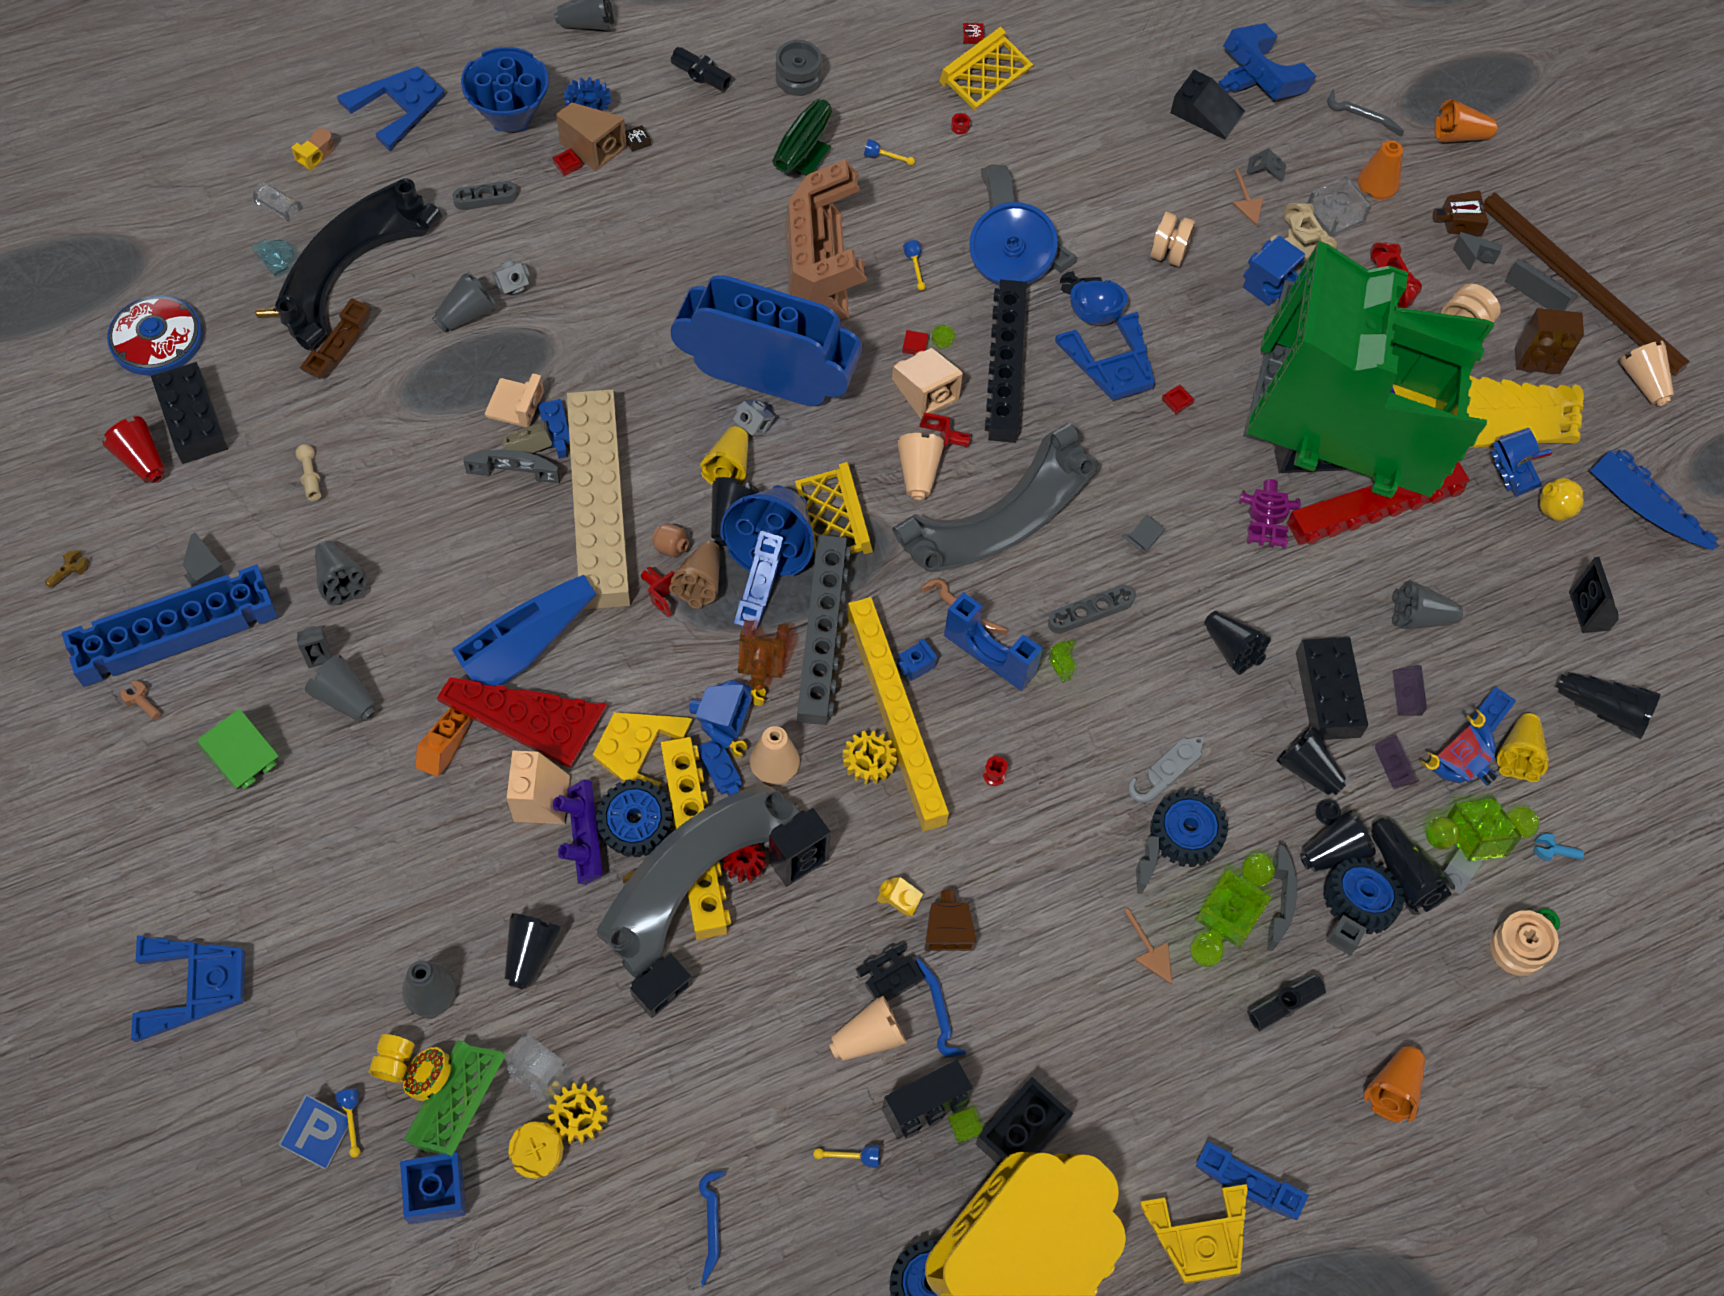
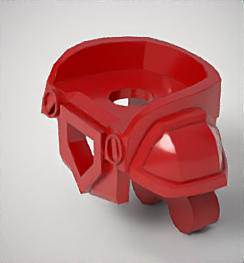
[1370,242,1422,309]

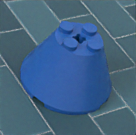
[461,47,549,132]
[720,485,814,579]

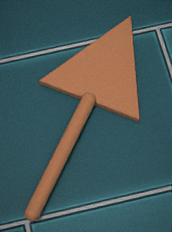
[1233,168,1263,226]
[1124,908,1172,985]

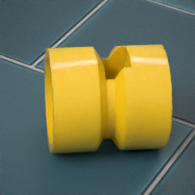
[368,1034,415,1083]

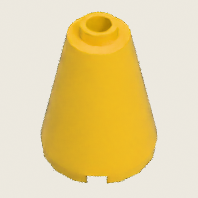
[700,426,749,485]

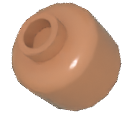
[652,523,689,558]

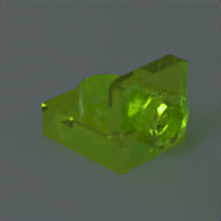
[1048,640,1075,683]

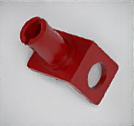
[919,412,970,454]
[641,567,675,618]

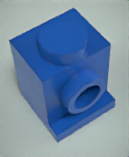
[897,638,937,681]

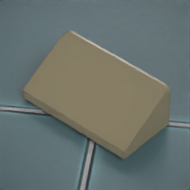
[503,421,552,453]

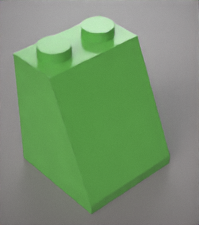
[196,708,279,790]

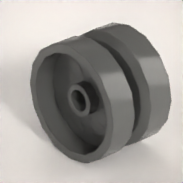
[776,40,821,95]

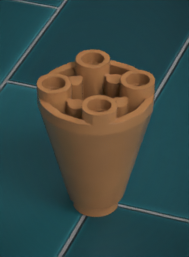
[669,541,720,609]

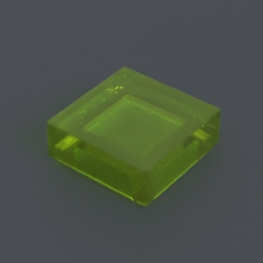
[948,1108,983,1144]

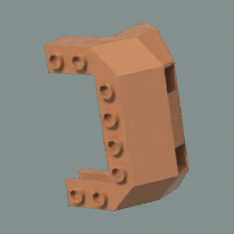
[785,159,867,319]

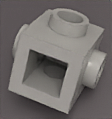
[491,259,529,294]
[733,399,775,436]

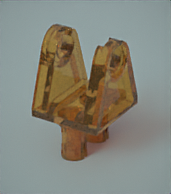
[738,620,789,690]

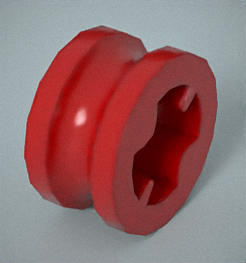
[951,113,971,135]

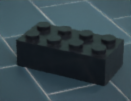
[151,361,228,464]
[1296,637,1369,740]

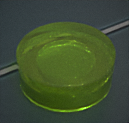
[932,325,955,348]

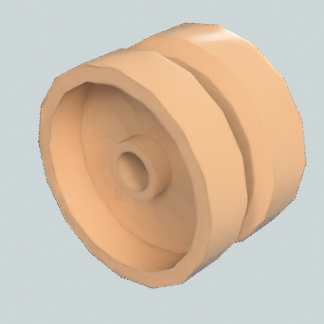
[1150,211,1195,267]
[1441,284,1501,322]
[1490,910,1559,976]

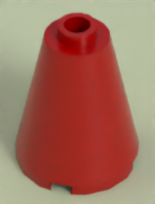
[102,416,165,483]

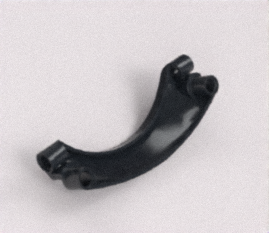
[275,178,442,351]

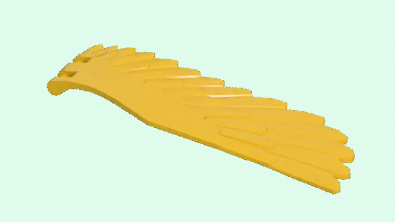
[1393,376,1584,448]

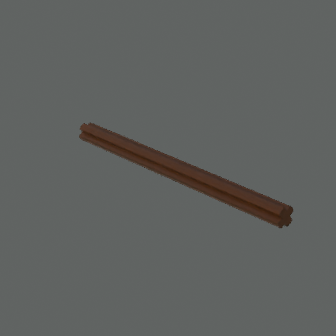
[1484,192,1690,376]

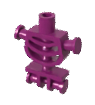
[1238,479,1301,549]

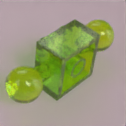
[1426,798,1540,862]
[1190,853,1275,967]

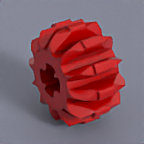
[723,843,766,883]

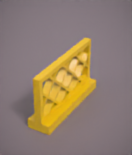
[939,27,1033,111]
[795,462,873,555]

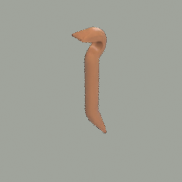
[920,578,1008,635]

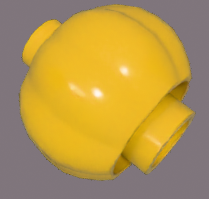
[1539,478,1584,521]

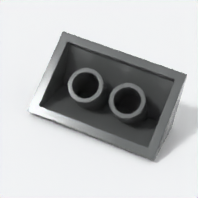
[1505,259,1579,311]

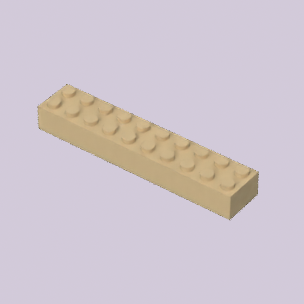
[567,389,630,610]

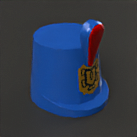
[1496,428,1552,474]

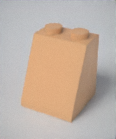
[892,348,963,419]
[507,751,570,824]

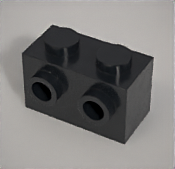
[630,953,692,1018]

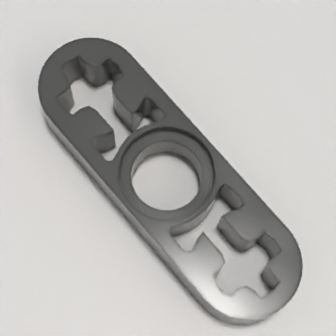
[452,181,517,210]

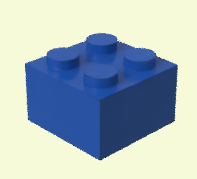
[400,1152,466,1225]

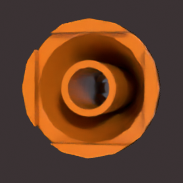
[1434,99,1498,142]
[1357,140,1403,200]
[1364,1046,1426,1123]

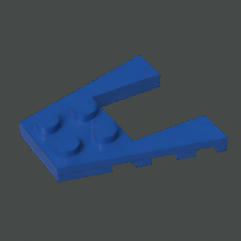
[337,66,445,151]
[1055,312,1155,401]
[131,935,245,1042]

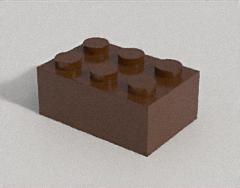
[1515,308,1584,374]

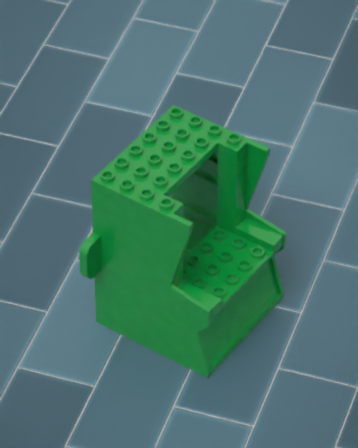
[1246,241,1494,498]

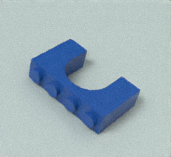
[1223,23,1317,100]
[944,592,1043,691]

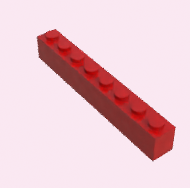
[1287,461,1470,546]

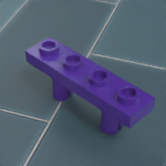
[553,779,603,885]

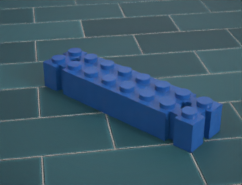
[61,564,278,687]

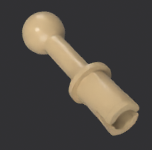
[295,444,321,501]

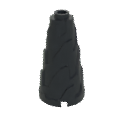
[1556,672,1661,739]
[1371,818,1455,915]

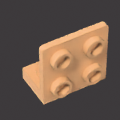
[485,373,544,427]

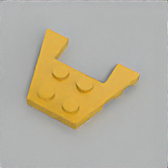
[593,712,692,789]
[1140,1184,1248,1284]

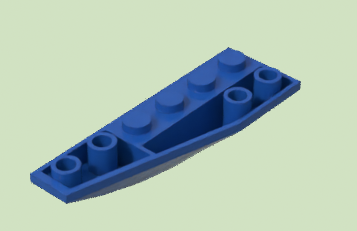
[1590,449,1720,550]
[452,574,597,687]

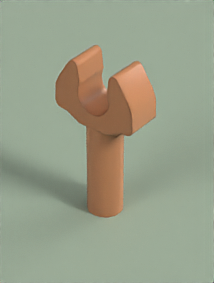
[120,681,161,720]

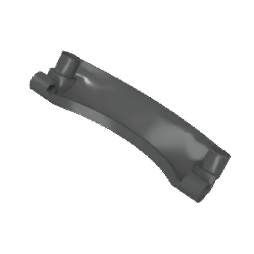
[892,423,1097,572]
[597,783,800,978]

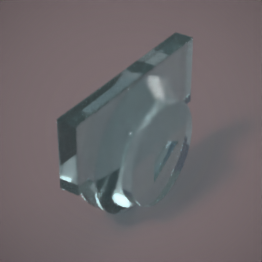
[251,239,293,276]

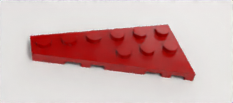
[437,677,607,768]

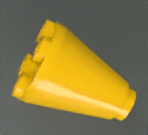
[1497,713,1549,782]

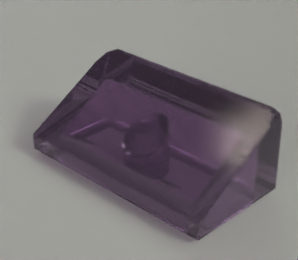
[1393,665,1427,716]
[1373,735,1419,789]

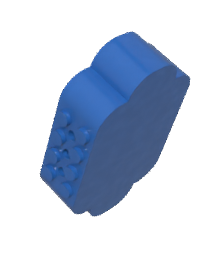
[671,275,862,406]

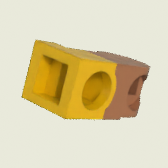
[291,128,334,171]

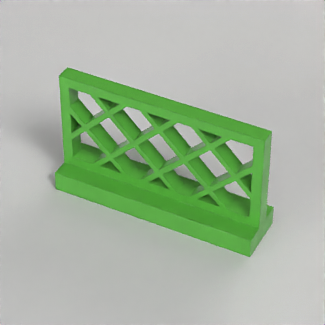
[404,1040,505,1157]

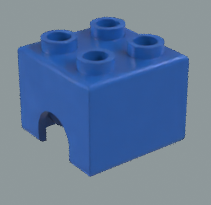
[1243,235,1305,306]

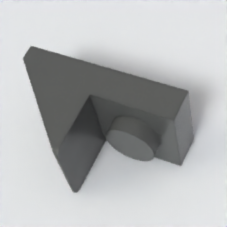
[1453,232,1503,270]

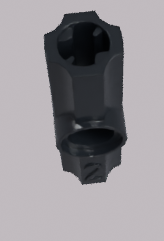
[671,47,732,91]
[1247,973,1326,1032]

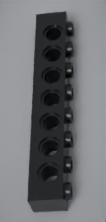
[985,279,1027,443]

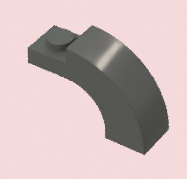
[981,164,1014,209]
[1326,915,1367,956]

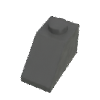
[183,533,226,587]
[297,625,332,668]

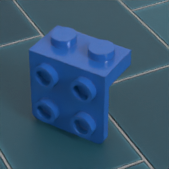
[1491,441,1542,497]

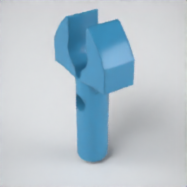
[1533,833,1584,861]

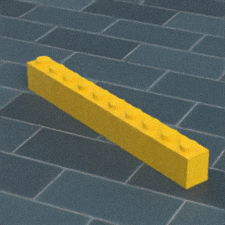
[847,597,949,832]

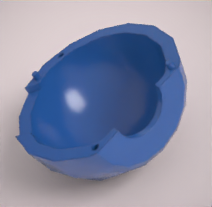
[1070,280,1128,325]

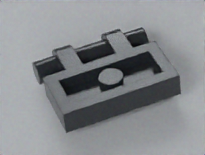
[855,943,924,1002]

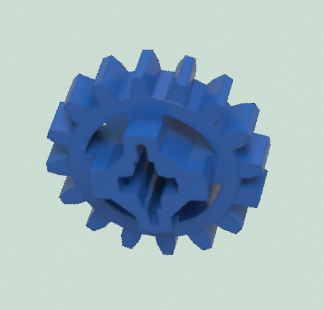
[564,77,611,111]

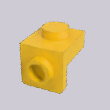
[877,877,923,917]

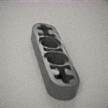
[1048,585,1135,634]

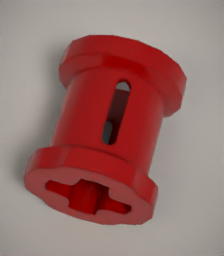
[983,756,1008,786]

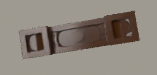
[300,298,371,379]

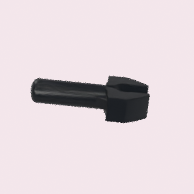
[1060,271,1102,295]

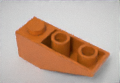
[415,708,473,777]

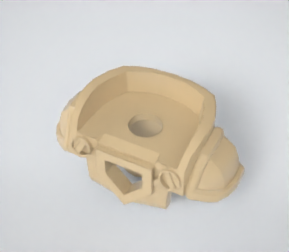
[1270,203,1337,261]

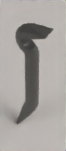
[1327,89,1404,137]

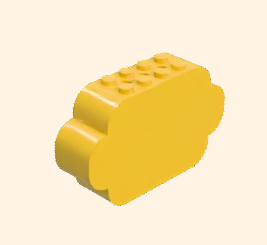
[925,1152,1126,1296]

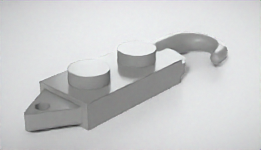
[1128,736,1204,803]

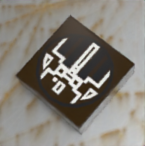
[625,125,651,152]

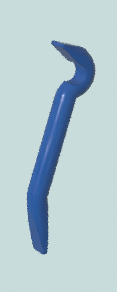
[915,958,966,1057]
[699,1171,725,1288]

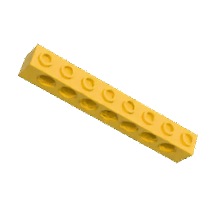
[661,737,731,940]

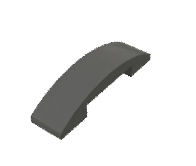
[463,450,560,484]
[1267,845,1297,951]

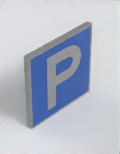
[277,1094,348,1170]

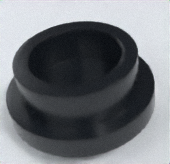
[1315,800,1341,825]

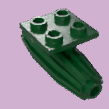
[772,99,832,176]

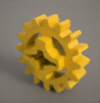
[842,731,897,785]
[548,1083,608,1145]

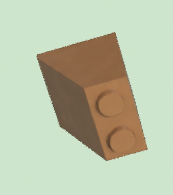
[556,103,627,171]

